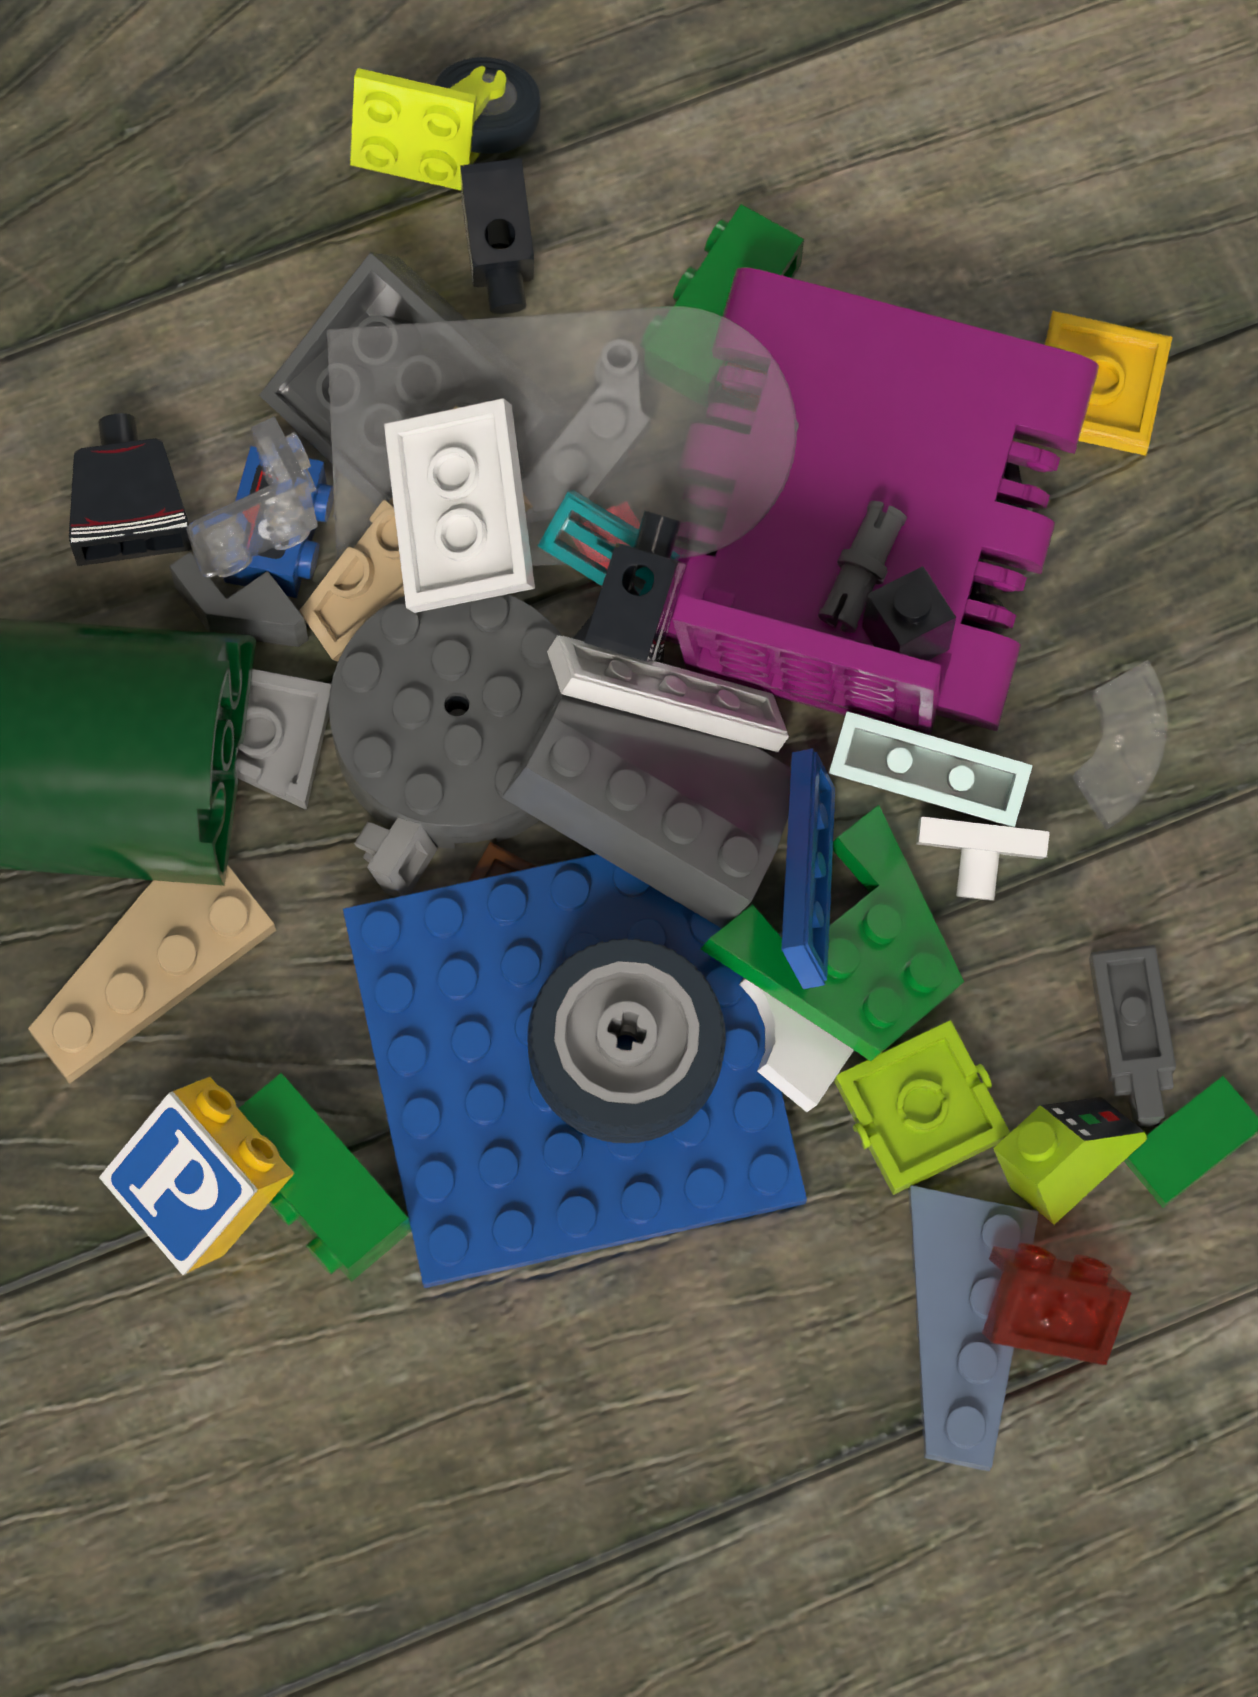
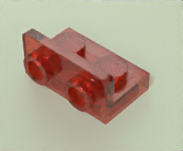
[982,1243,1132,1365]

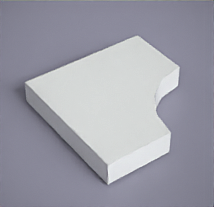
[739,932,854,1112]

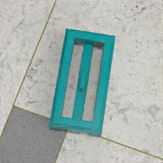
[538,490,680,596]

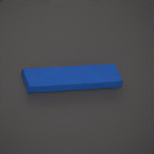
[781,748,835,989]

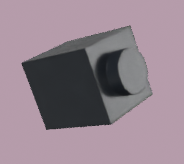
[862,566,956,661]

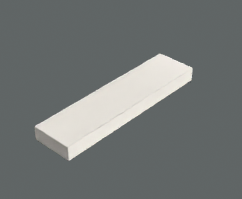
[547,635,789,752]

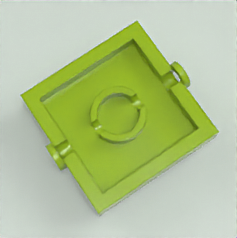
[834,1020,1010,1195]

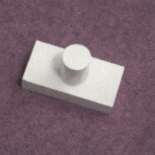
[916,817,1050,901]

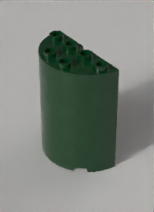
[0,618,256,886]

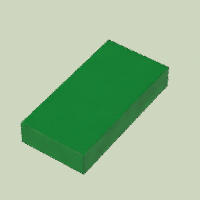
[1124,1076,1258,1208]

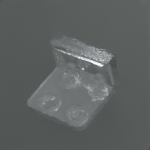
[186,416,318,578]

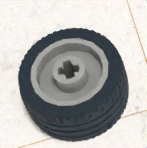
[527,938,726,1144]

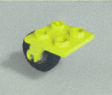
[350,57,541,190]

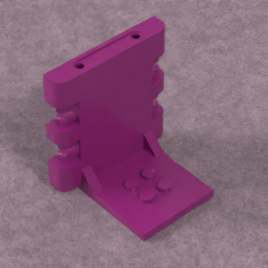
[665,268,1099,736]

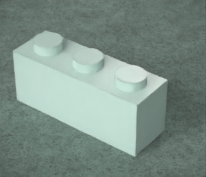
[828,712,1033,827]

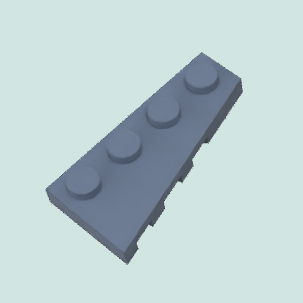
[908,1185,1039,1471]

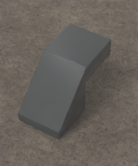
[169,552,308,647]

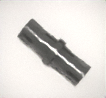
[818,501,907,633]

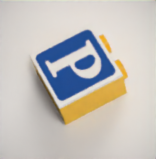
[99,1076,294,1275]

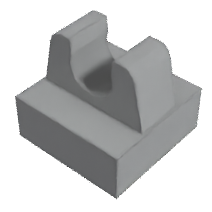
[354,818,438,897]

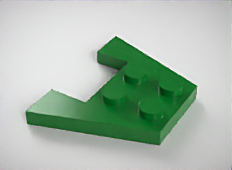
[700,805,964,1061]

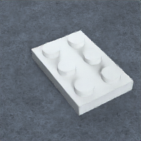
[384,398,535,613]

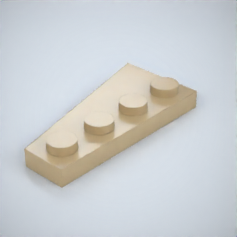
[28,865,276,1084]

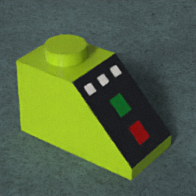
[993,1097,1147,1225]

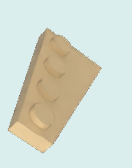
[299,405,533,661]

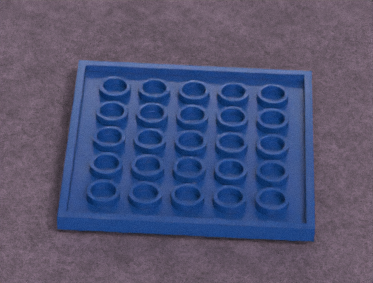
[343,854,807,1288]

